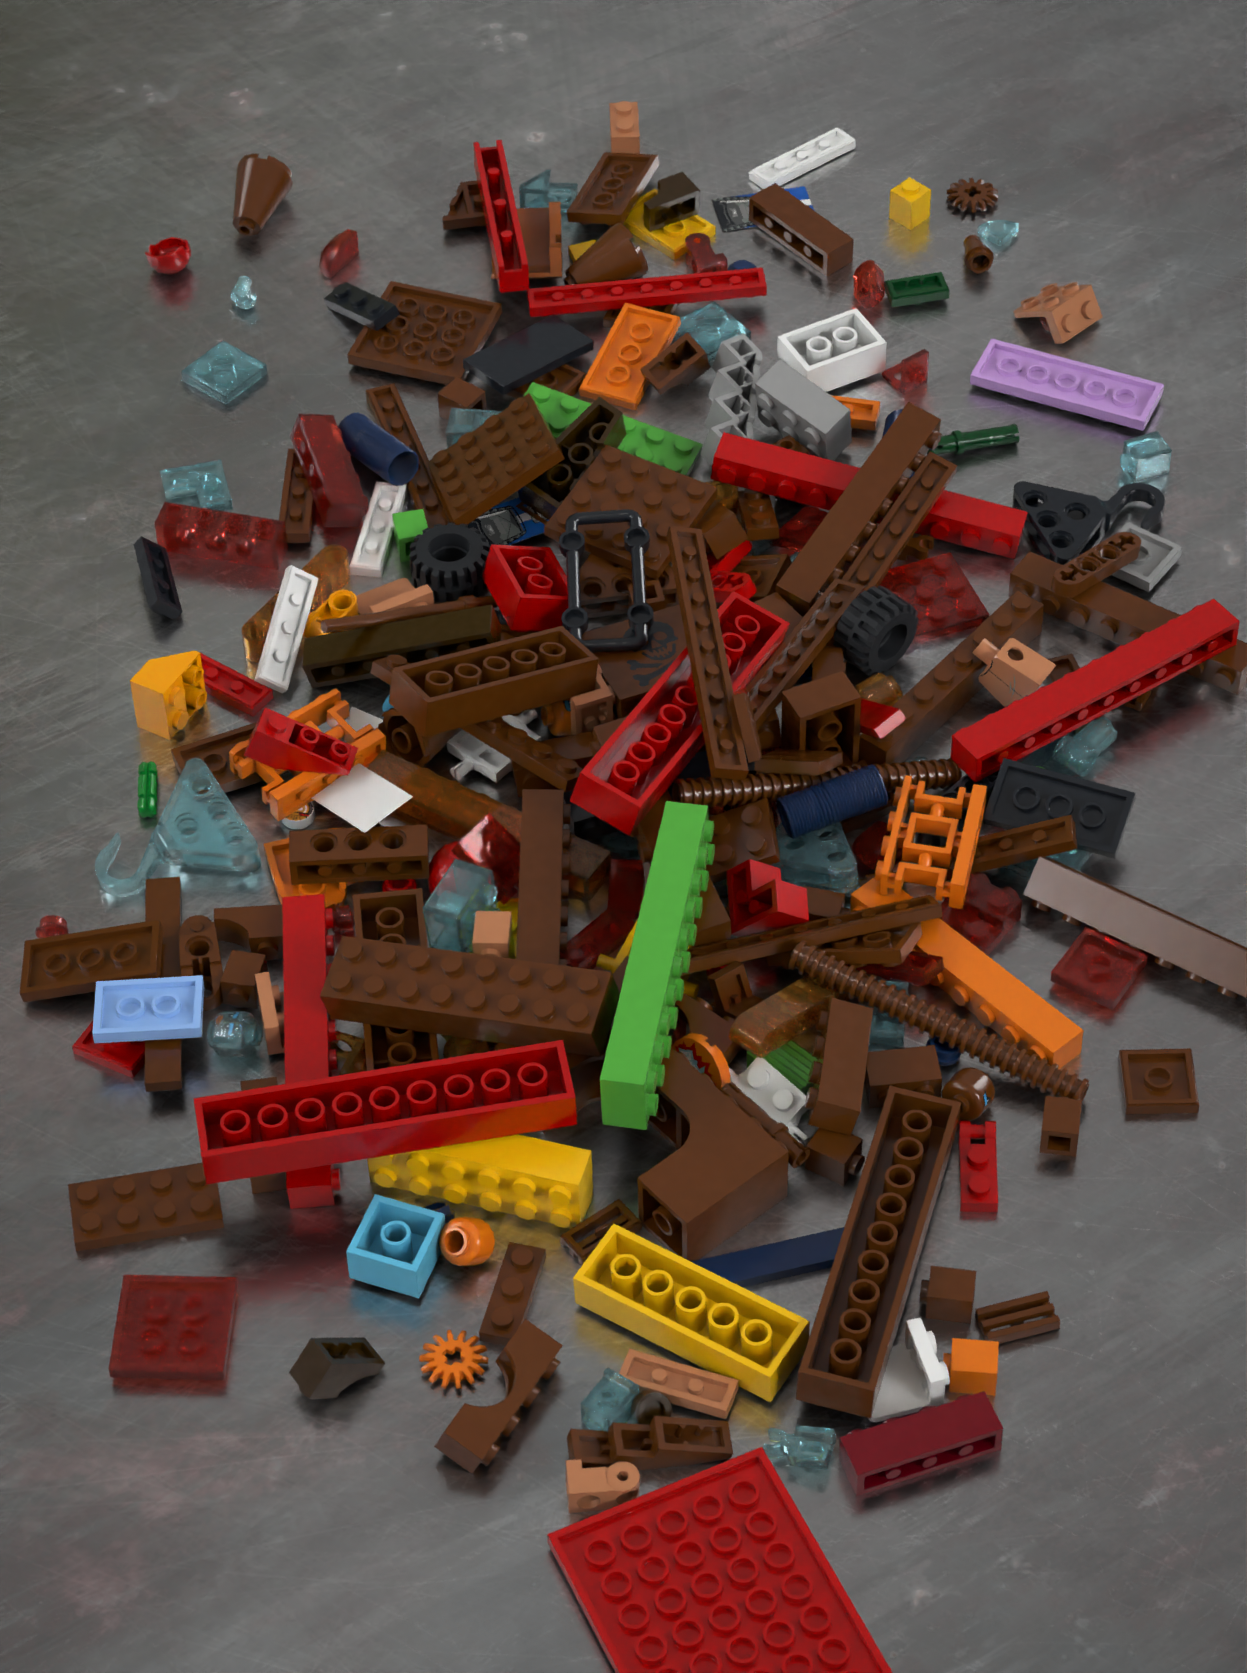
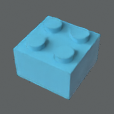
[346,1194,445,1298]

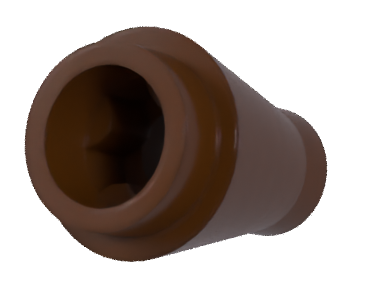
[963,235,994,273]

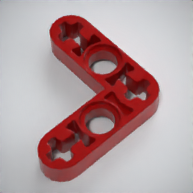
[707,540,757,603]

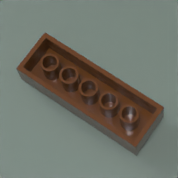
[389,626,599,737]

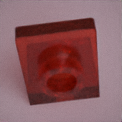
[882,349,929,395]

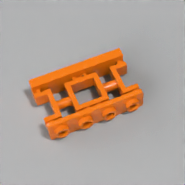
[229,688,386,822]
[875,775,987,909]

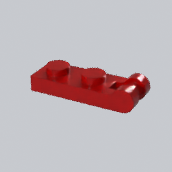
[958,1120,998,1212]

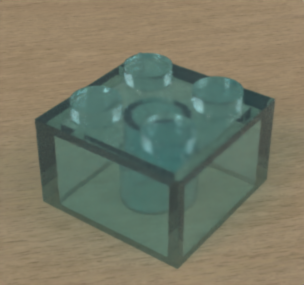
[423,858,501,953]

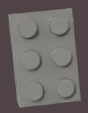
[755,359,852,461]

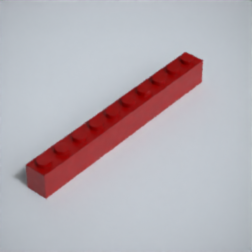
[711,432,1028,559]
[951,599,1240,782]
[282,894,341,1209]

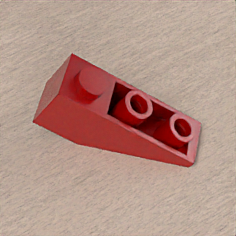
[244,707,358,776]

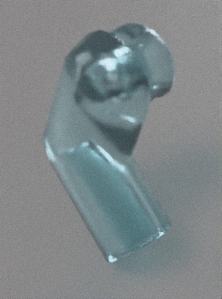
[230,276,257,310]

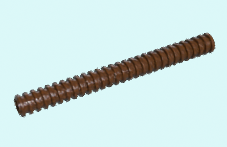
[672,758,962,808]
[788,940,1090,1101]

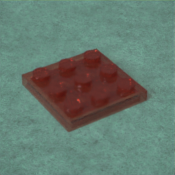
[879,552,989,645]
[109,1275,237,1380]

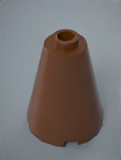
[233,153,293,236]
[563,222,648,285]
[378,708,462,772]

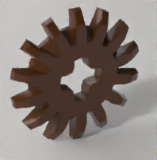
[946,178,998,212]

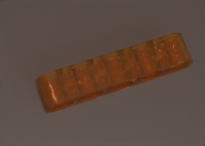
[242,545,350,663]
[729,975,850,1058]

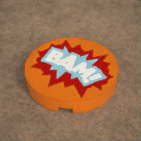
[672,1033,730,1090]

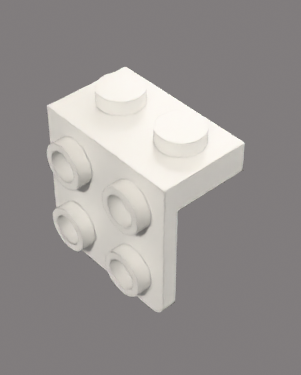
[868,1317,950,1422]

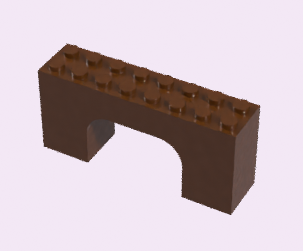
[495,1012,789,1261]

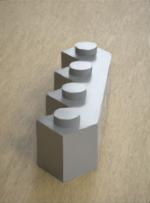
[700,333,763,466]

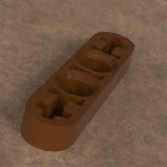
[1051,532,1141,598]

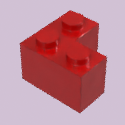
[727,859,809,937]

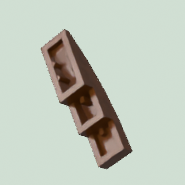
[567,1416,733,1470]

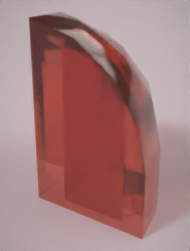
[319,229,359,279]
[851,821,902,870]

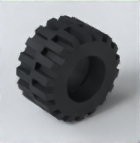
[410,523,489,603]
[833,586,919,676]

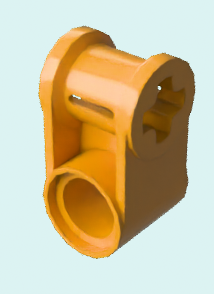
[303,590,359,638]

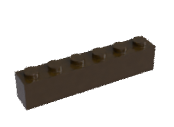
[302,605,502,688]

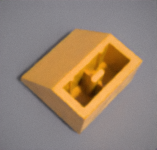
[130,650,207,740]

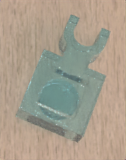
[762,1425,836,1470]

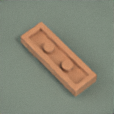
[616,1348,739,1419]

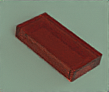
[607,859,644,919]

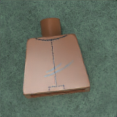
[973,638,1056,707]

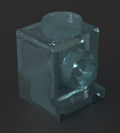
[581,1367,639,1431]

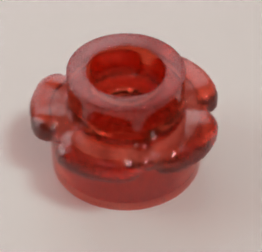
[332,903,355,936]
[35,915,69,938]

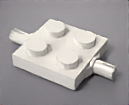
[447,708,541,783]
[729,1055,811,1147]

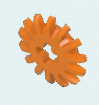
[419,1330,488,1389]

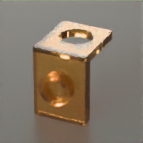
[330,1030,367,1075]

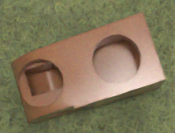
[566,1459,640,1513]

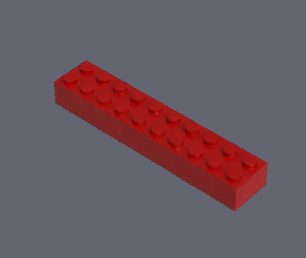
[570,591,790,836]
[193,1040,577,1185]

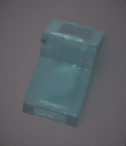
[519,169,578,213]

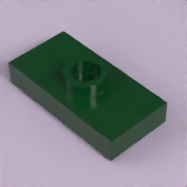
[884,272,950,308]

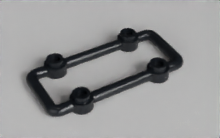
[559,509,654,653]

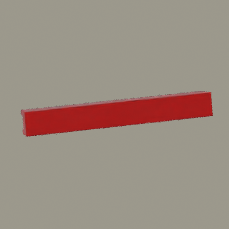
[473,140,530,293]

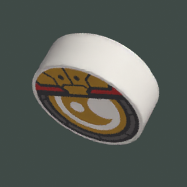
[282,802,315,829]

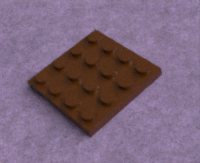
[347,281,502,385]
[428,393,565,525]
[544,445,717,579]

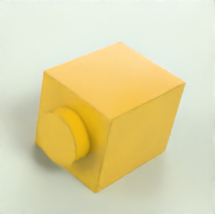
[889,177,931,230]

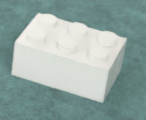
[777,308,887,392]

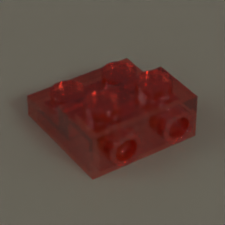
[451,813,521,907]
[939,872,1022,955]

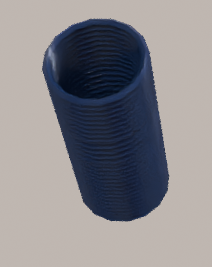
[336,413,419,486]
[777,764,888,839]

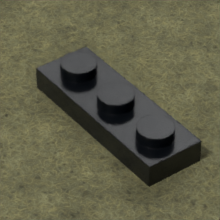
[324,282,400,331]
[134,536,182,620]

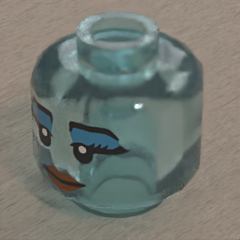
[207,1011,263,1058]

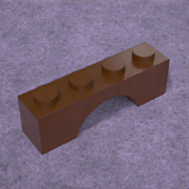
[613,956,745,1065]
[434,1319,563,1474]

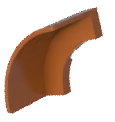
[491,202,562,280]

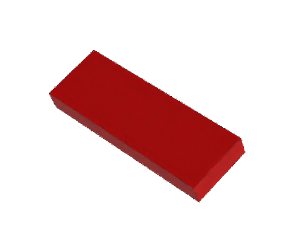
[197,651,274,717]
[860,698,906,739]

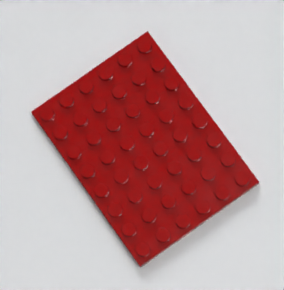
[547,1447,893,1673]

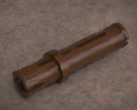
[720,1082,810,1168]

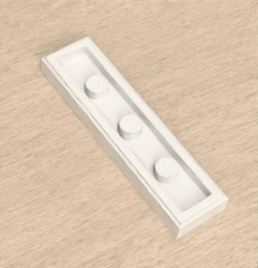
[749,127,856,189]
[350,482,407,578]
[254,565,319,694]

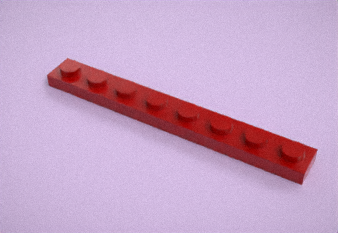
[527,267,767,317]

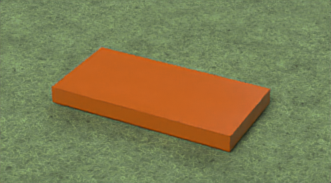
[579,303,681,411]

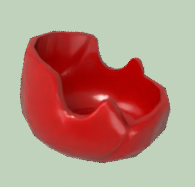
[145,237,191,275]

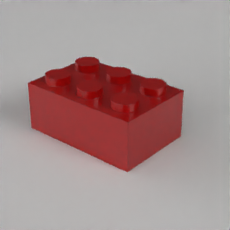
[482,544,568,633]

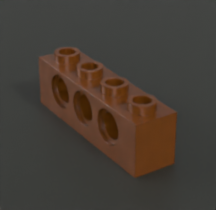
[289,825,430,885]

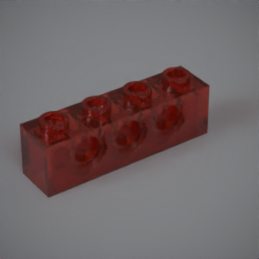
[154,502,288,570]

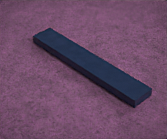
[691,1227,844,1287]

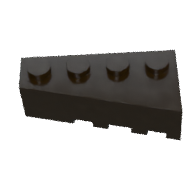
[518,397,626,520]

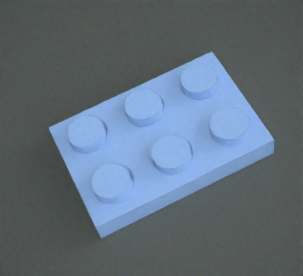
[92,975,204,1044]

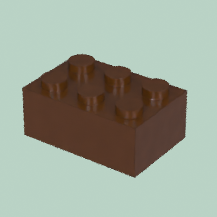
[781,671,861,768]

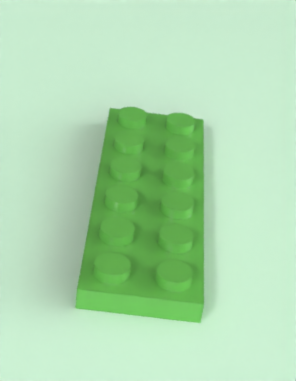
[523,382,703,476]

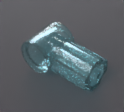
[1052,716,1117,777]

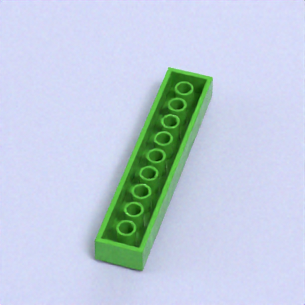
[600,801,715,1130]

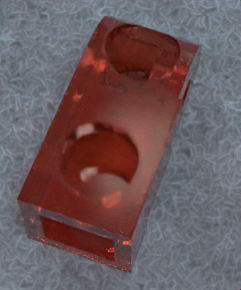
[685,233,728,274]

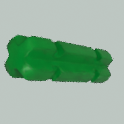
[137,761,158,818]

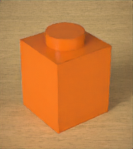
[943,1338,999,1395]

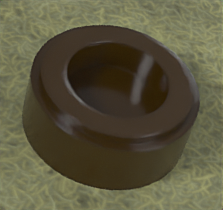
[631,1389,672,1425]

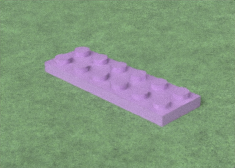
[970,338,1164,431]

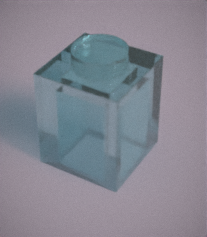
[1120,431,1172,483]

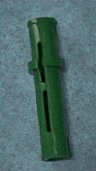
[927,424,1019,455]

